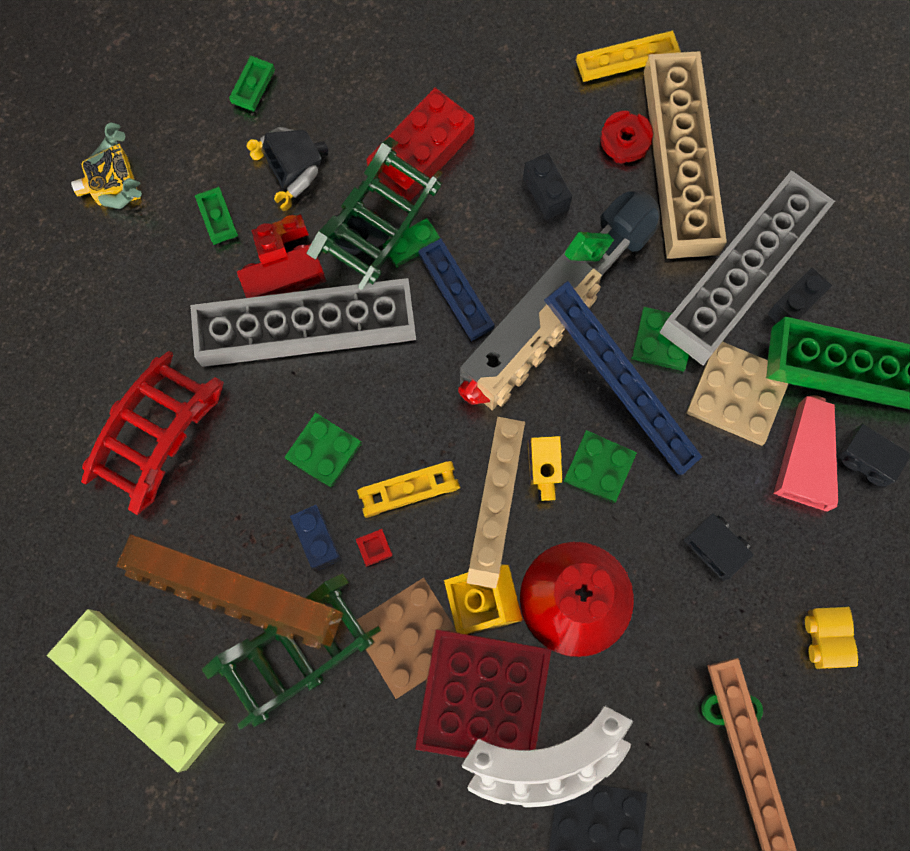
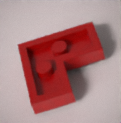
[251,214,308,264]

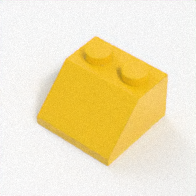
[444,565,523,634]

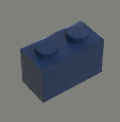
[290,505,342,572]

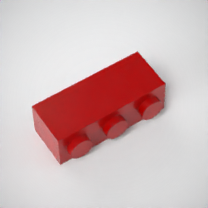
[236,244,326,298]

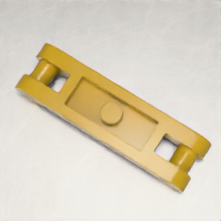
[357,461,461,518]

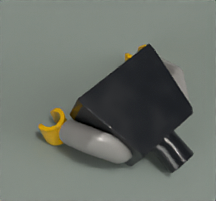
[247,127,328,211]

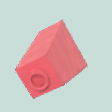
[774,395,838,512]

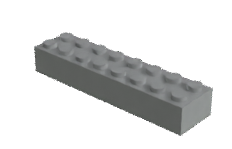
[660,170,835,365]
[190,278,416,367]

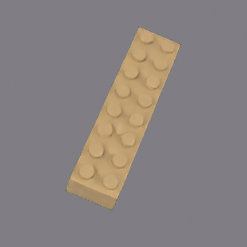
[644,51,727,259]

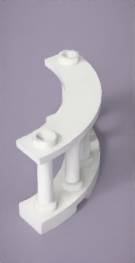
[462,706,632,807]

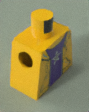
[527,436,562,501]

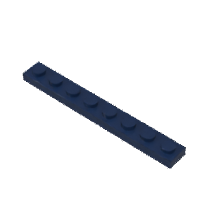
[544,281,702,475]

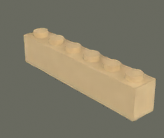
[467,417,525,589]

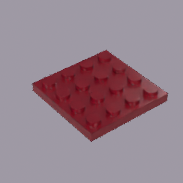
[415,629,552,758]

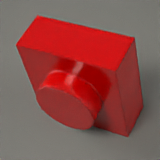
[356,529,392,567]

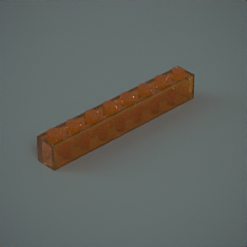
[116,534,343,649]

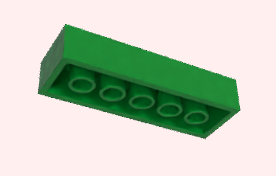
[766,317,910,410]

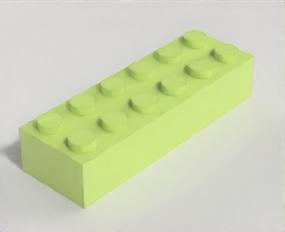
[47,609,226,772]

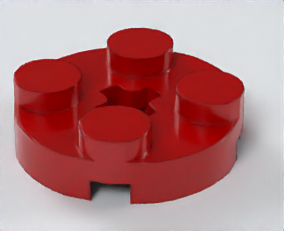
[601,111,653,164]

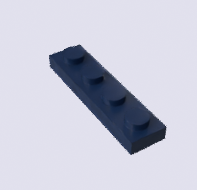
[418,239,495,341]

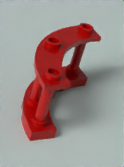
[81,351,224,515]

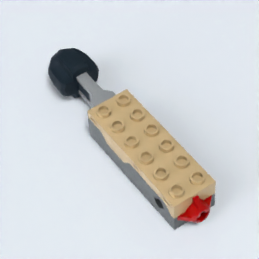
[458,190,661,411]

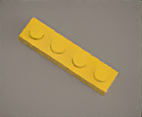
[576,31,681,82]

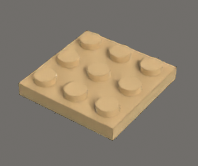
[686,342,788,446]

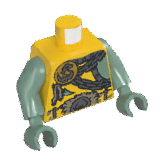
[71,123,142,209]

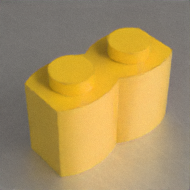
[805,607,858,669]

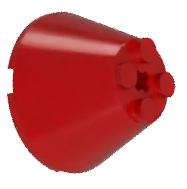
[520,542,634,657]

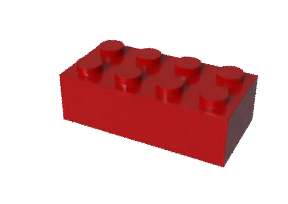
[366,88,475,201]

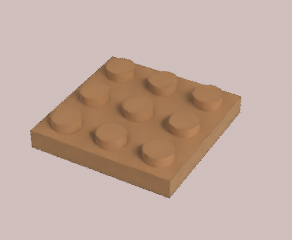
[357,578,456,699]

